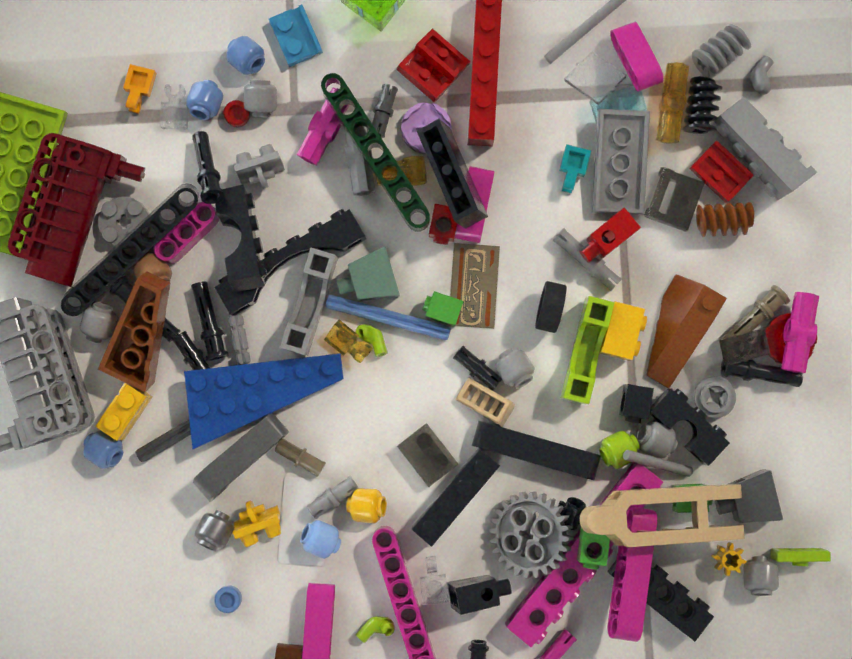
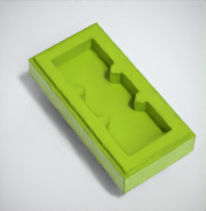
[770,548,831,566]

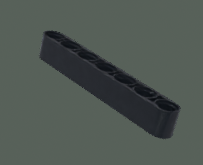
[61,183,199,317]

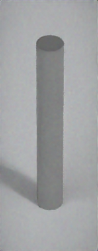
[623,450,693,477]

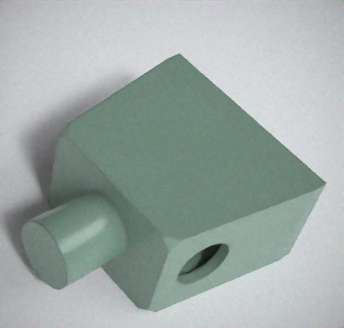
[336,247,400,301]

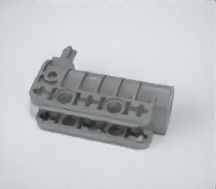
[0,297,95,452]

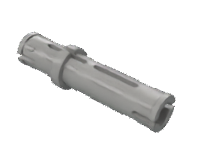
[553,228,622,291]

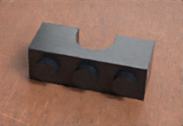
[650,388,730,466]

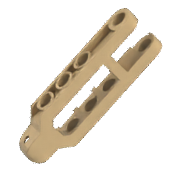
[579,484,745,547]

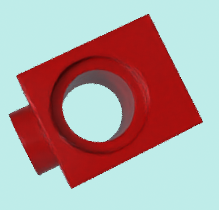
[429,204,458,245]

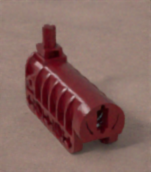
[8,133,146,287]

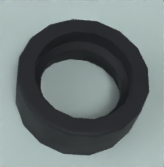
[535,281,567,333]

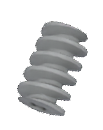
[692,24,751,77]

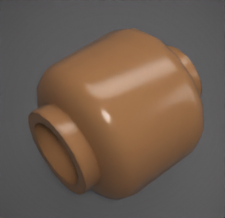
[133,253,172,282]

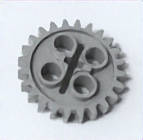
[489,491,573,578]

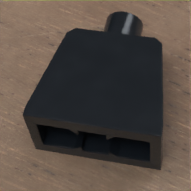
[447,575,512,615]

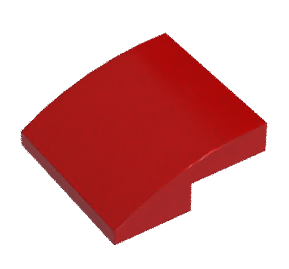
[397,28,470,103]

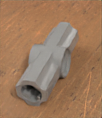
[344,126,375,196]

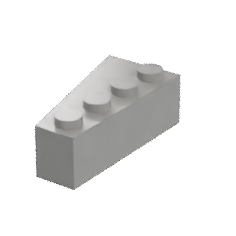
[714,97,817,200]

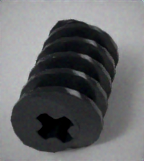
[682,76,723,134]

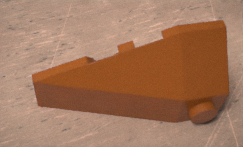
[646,274,727,389]

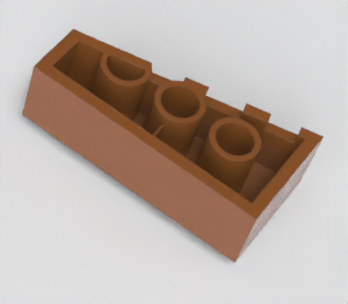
[98,271,170,392]

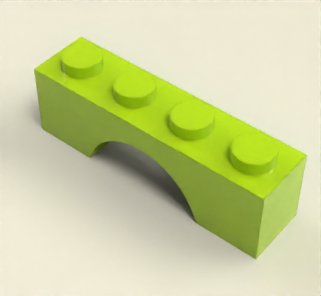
[560,296,615,404]

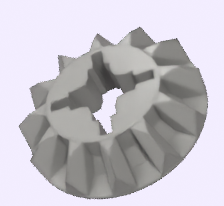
[693,377,736,418]

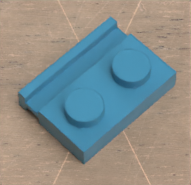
[269,4,323,67]

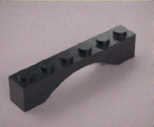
[214,209,366,315]

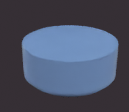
[214,585,242,613]

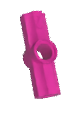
[297,87,349,166]
[781,292,819,373]

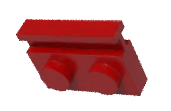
[689,140,754,204]

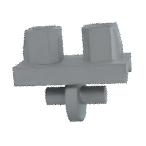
[233,144,285,189]

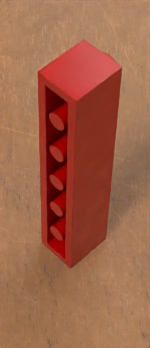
[467,0,502,147]

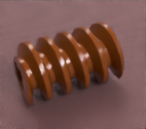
[696,202,754,237]

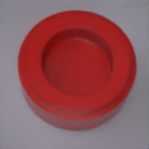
[223,100,250,127]

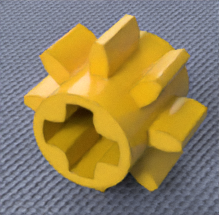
[711,542,747,576]

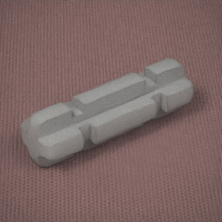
[228,314,251,365]

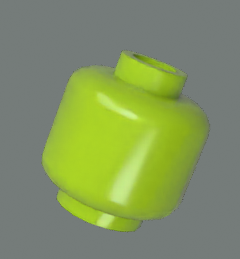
[599,430,640,469]

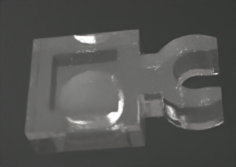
[160,84,188,130]

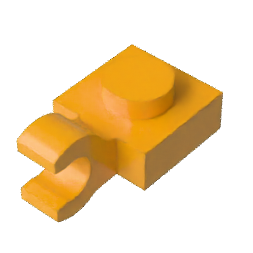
[123,64,157,114]

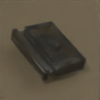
[397,423,458,487]

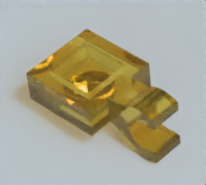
[324,319,373,363]

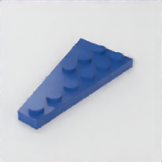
[184,353,344,449]

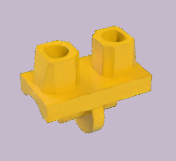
[233,500,281,547]

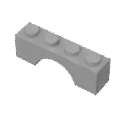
[280,248,338,356]

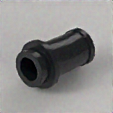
[468,640,489,659]

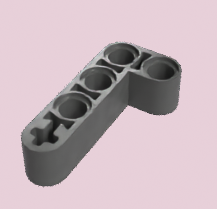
[193,413,289,502]

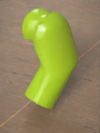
[356,617,395,643]

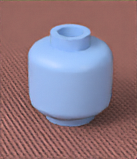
[300,520,341,559]

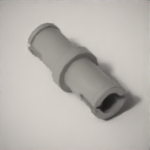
[307,476,358,519]

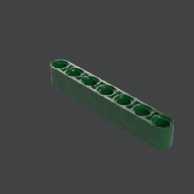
[321,73,430,232]

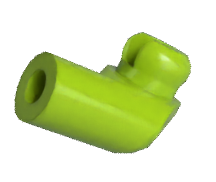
[356,324,388,357]

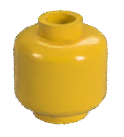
[346,488,387,523]

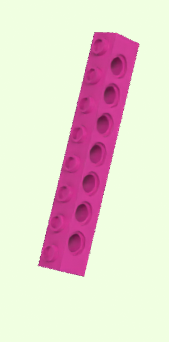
[505,462,663,647]

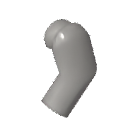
[750,56,774,95]

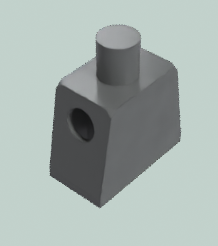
[715,469,783,523]

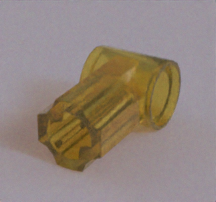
[376,156,427,186]

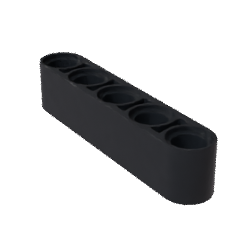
[472,421,601,480]

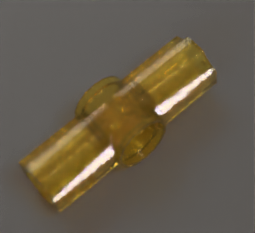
[656,62,689,144]

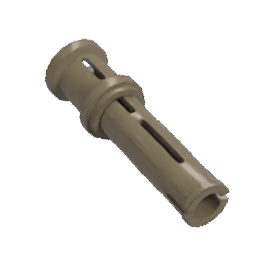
[719,285,790,352]

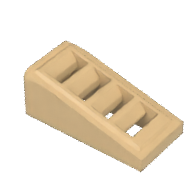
[456,377,515,427]

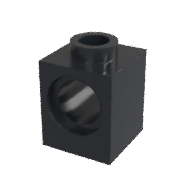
[619,384,654,424]

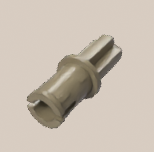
[275,439,326,477]

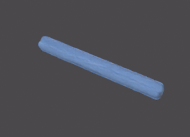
[326,295,451,340]

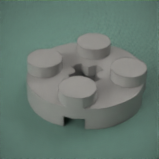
[98,196,151,249]

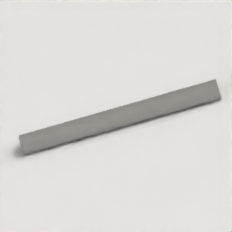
[544,0,626,64]

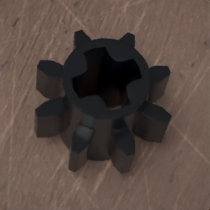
[558,497,586,530]

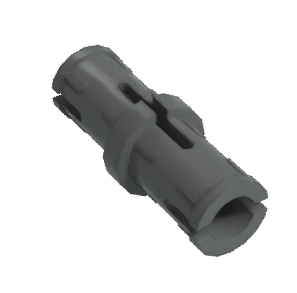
[372,84,398,138]

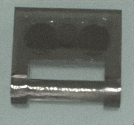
[644,167,705,232]

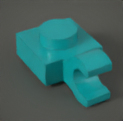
[559,144,591,193]

